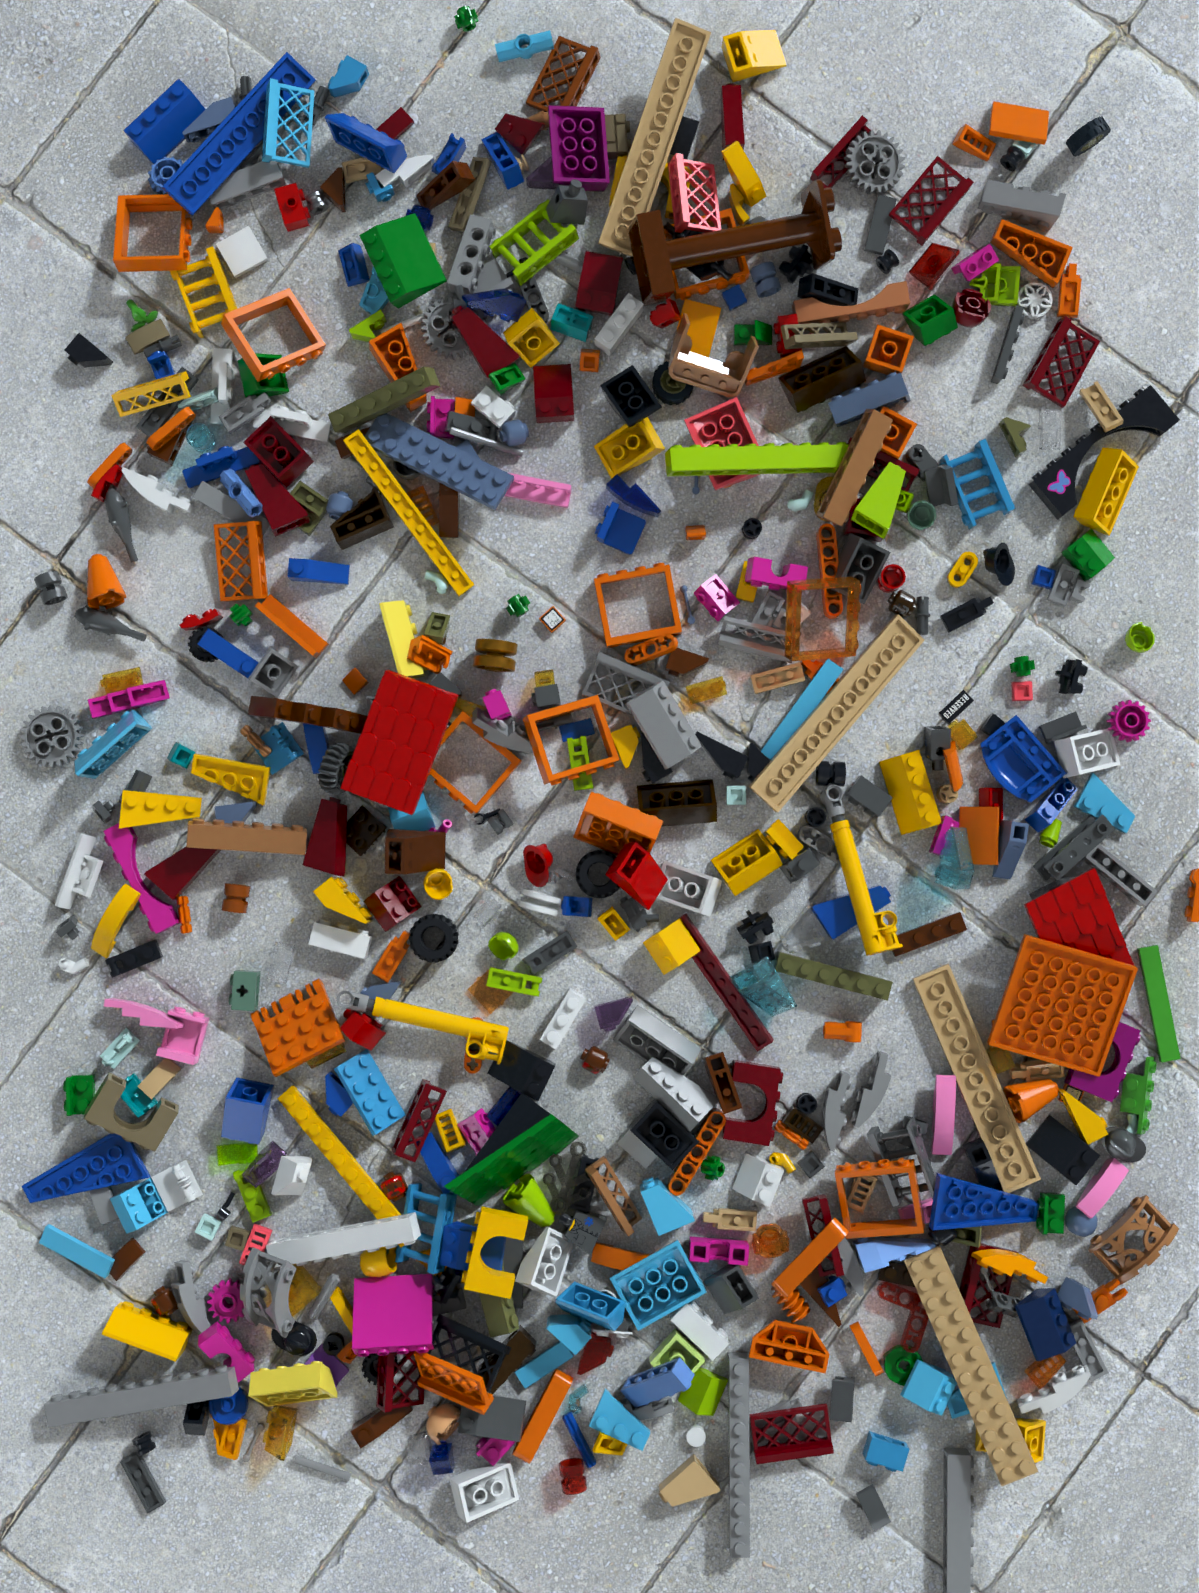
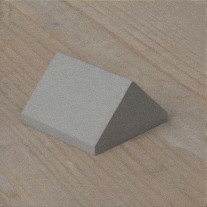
[248,647,299,697]

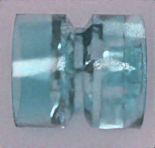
[186,423,216,454]

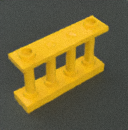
[170,246,238,338]

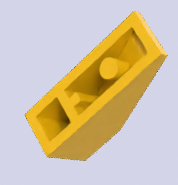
[721,141,766,207]
[1058,1088,1108,1145]

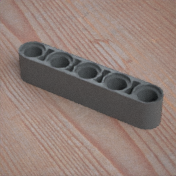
[503,1213,523,1309]

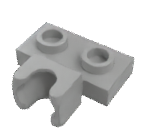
[1046,563,1090,607]
[752,591,787,631]

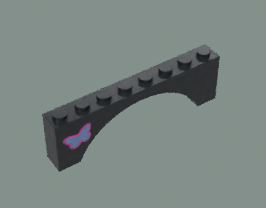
[1029,385,1180,520]

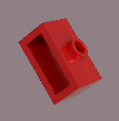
[274,183,311,232]

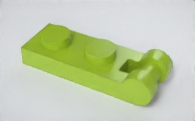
[567,735,593,791]
[486,967,543,997]
[233,1165,272,1223]

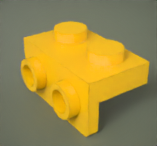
[764,819,804,860]

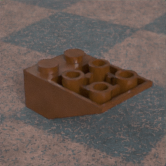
[385,829,446,875]

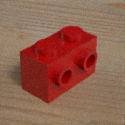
[773,313,802,358]

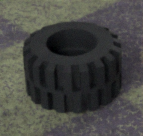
[575,850,620,898]
[409,914,459,963]

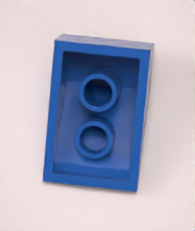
[439,1221,506,1271]

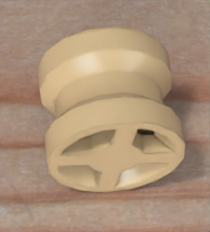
[936,784,958,804]

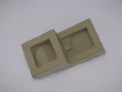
[125,319,170,355]

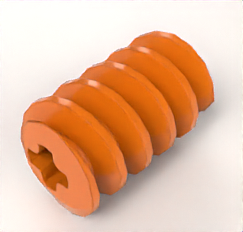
[771,1287,811,1323]

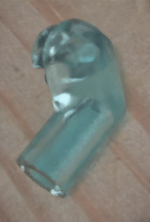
[568,1384,589,1414]

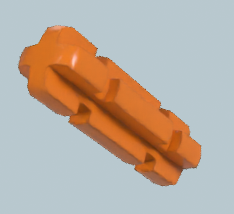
[177,896,192,934]
[774,1120,809,1150]

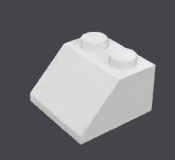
[732,1152,784,1207]

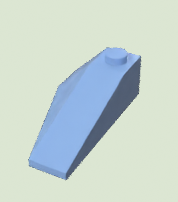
[853,1236,937,1273]

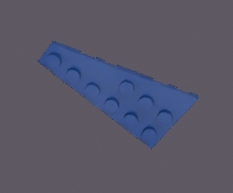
[22,1133,151,1203]
[929,1173,1039,1230]

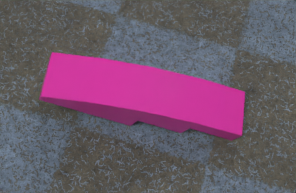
[87,680,170,719]

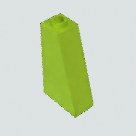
[851,462,906,539]

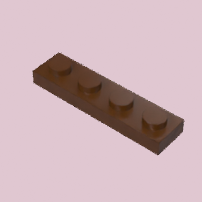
[892,912,967,957]

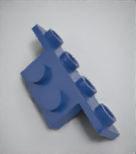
[182,446,260,488]

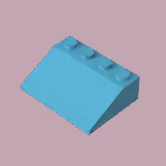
[74,710,152,779]
[610,1240,707,1331]

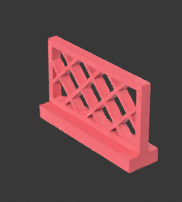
[668,153,721,233]

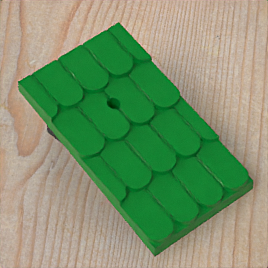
[444,1093,579,1206]

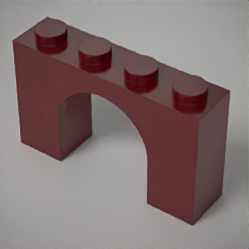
[722,1060,783,1146]

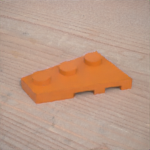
[745,350,804,386]

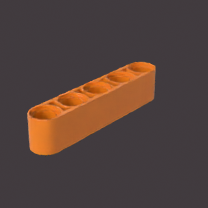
[816,523,843,619]
[668,1108,726,1196]
[771,1217,849,1298]
[512,1369,573,1464]

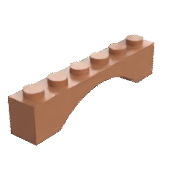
[792,281,910,324]

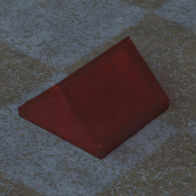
[909,243,960,290]

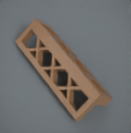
[585,1156,642,1237]

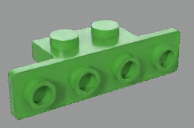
[1120,1056,1156,1135]

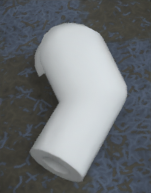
[58,958,89,974]

